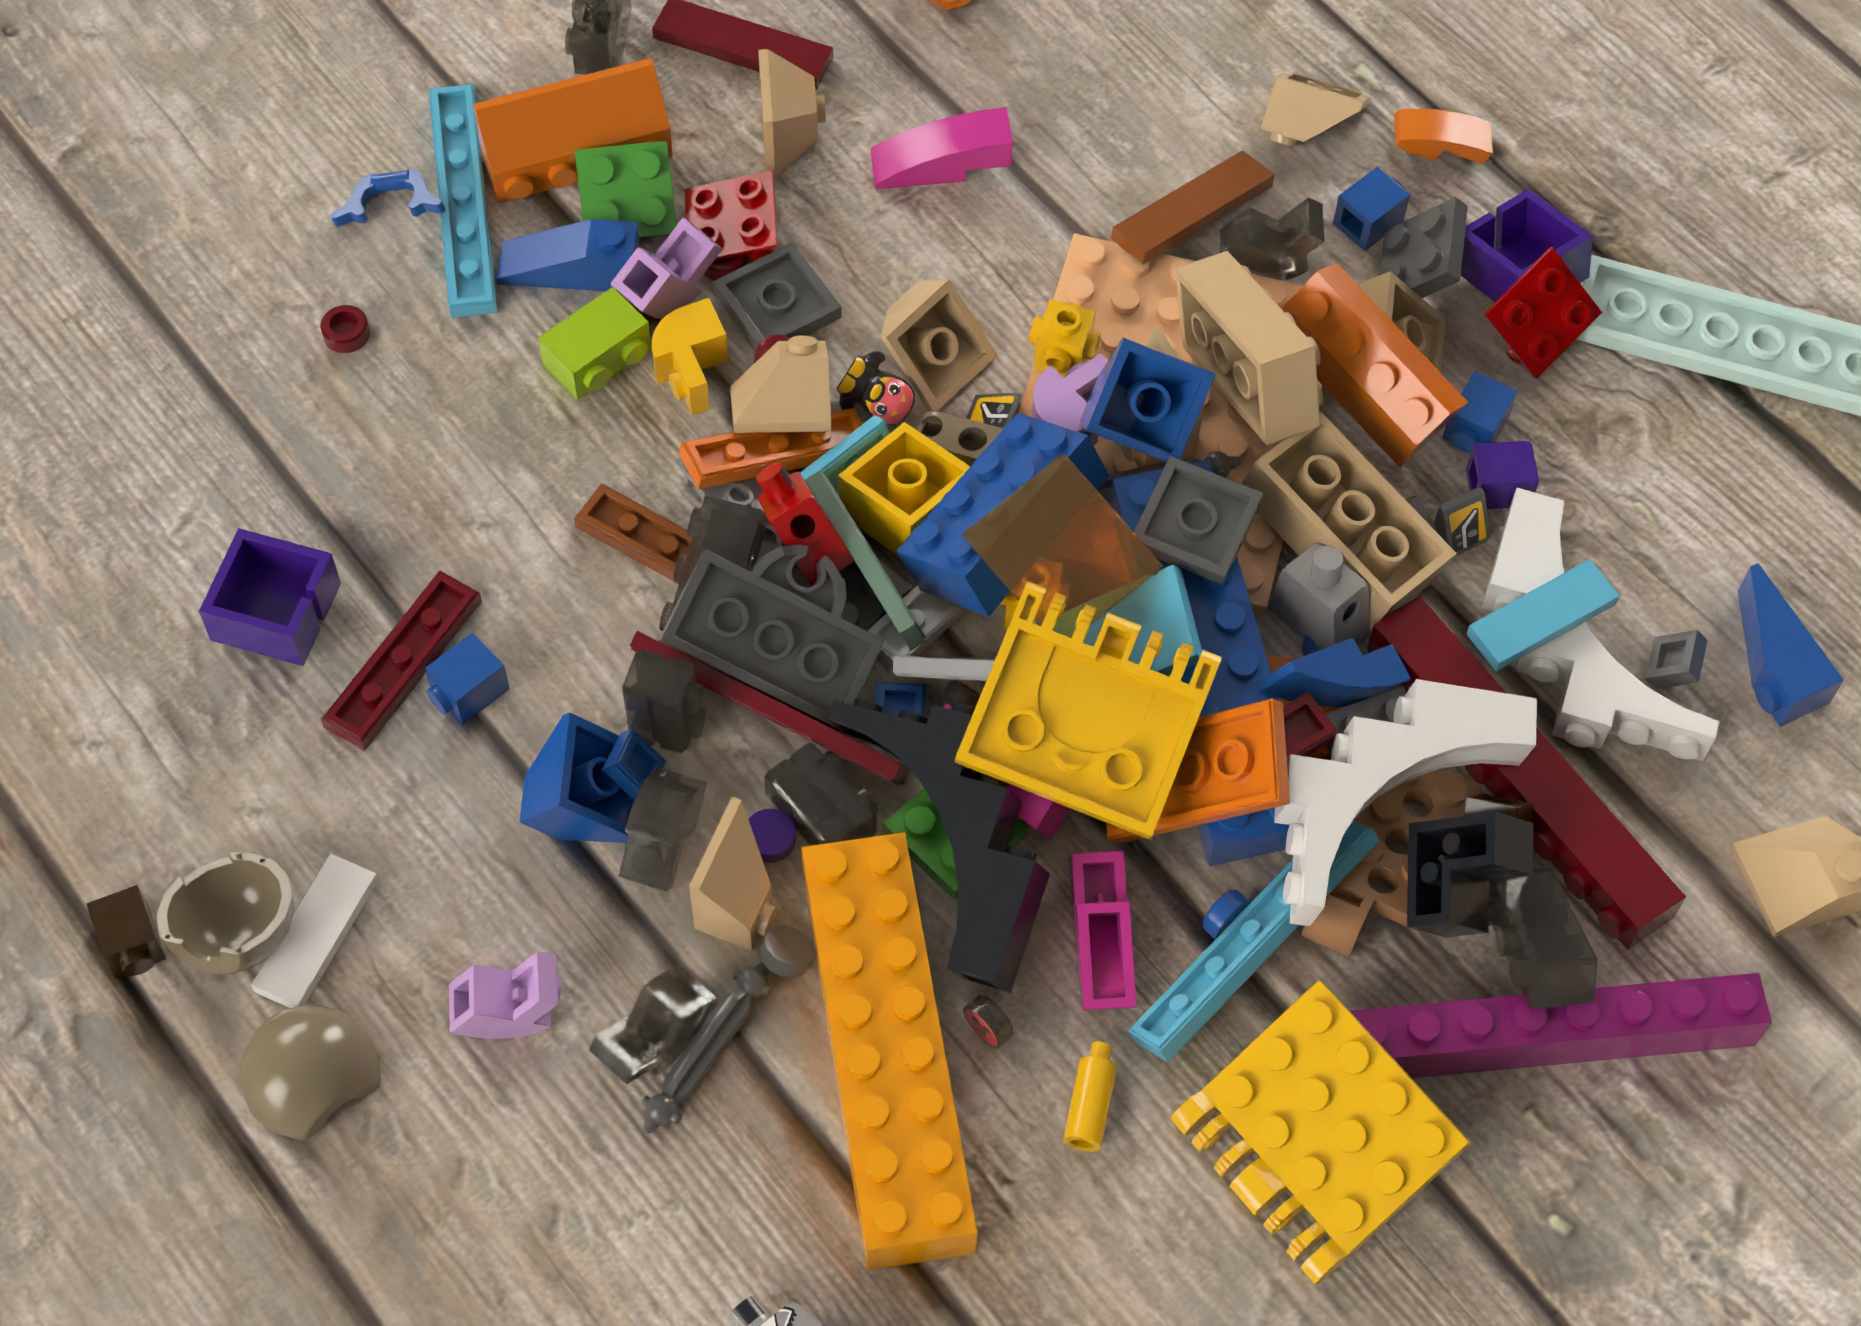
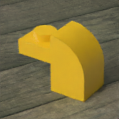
[652,298,728,415]

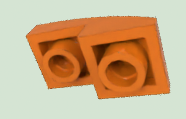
[1394,109,1493,165]

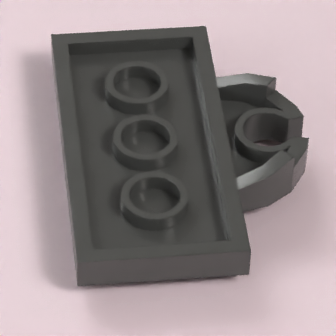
[658,545,885,731]

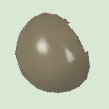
[156,851,295,975]
[240,1005,381,1140]

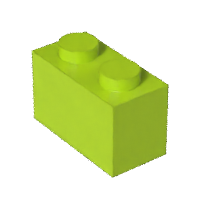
[538,287,651,400]

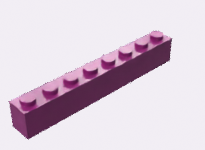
[1350,973,1772,1078]

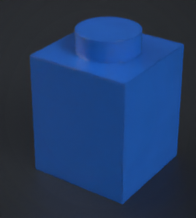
[1333,167,1411,251]
[1442,371,1518,452]
[425,632,510,725]

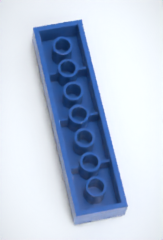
[1110,459,1290,866]

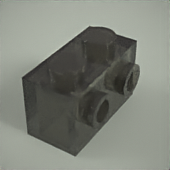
[565,0,632,75]

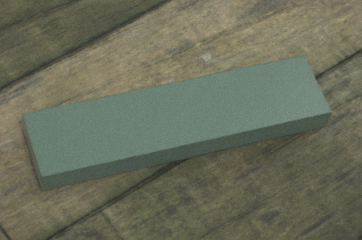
[805,471,926,650]

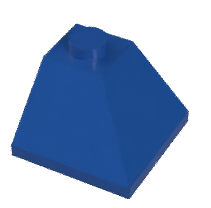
[1080,337,1216,462]
[519,712,642,843]

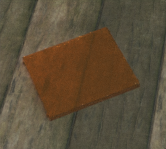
[963,453,1163,638]

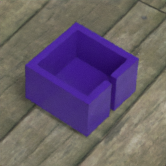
[1461,189,1593,302]
[199,528,341,667]

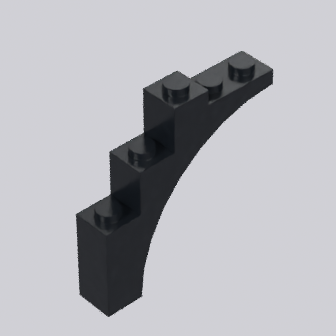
[828,698,1050,993]

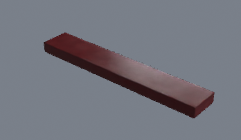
[629,631,910,785]

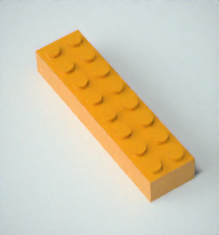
[801,832,978,1271]

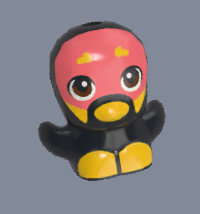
[836,351,915,426]

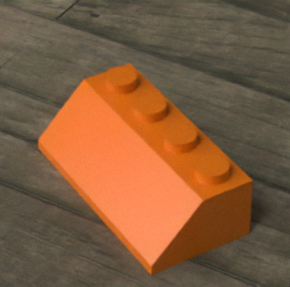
[473,58,673,203]
[1282,263,1469,468]

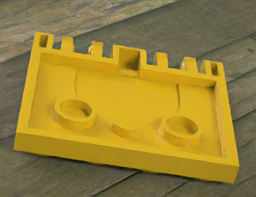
[955,581,1222,840]
[1171,980,1472,1285]

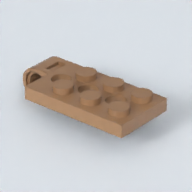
[1301,769,1483,957]

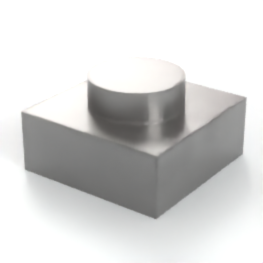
[1645,630,1708,689]

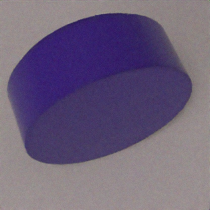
[748,809,796,863]

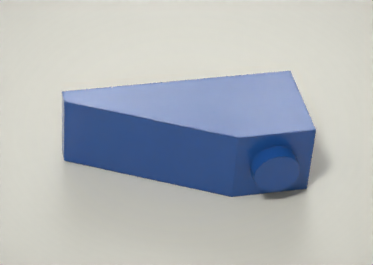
[496,219,640,292]
[1738,563,1844,727]

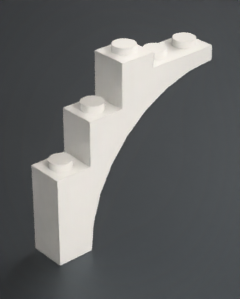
[1481,488,1720,761]
[1274,679,1537,926]

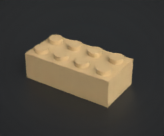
[1175,251,1323,445]
[1241,412,1457,632]

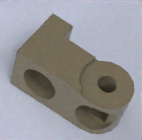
[916,411,1004,467]

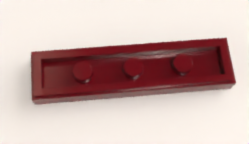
[652,0,834,90]
[321,570,482,751]

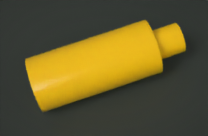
[1063,1041,1117,1152]

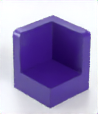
[1466,441,1539,509]

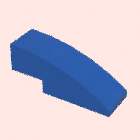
[1257,638,1411,708]

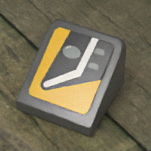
[966,393,1022,428]
[1434,487,1490,556]

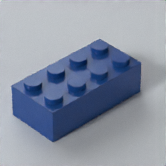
[896,413,1109,617]

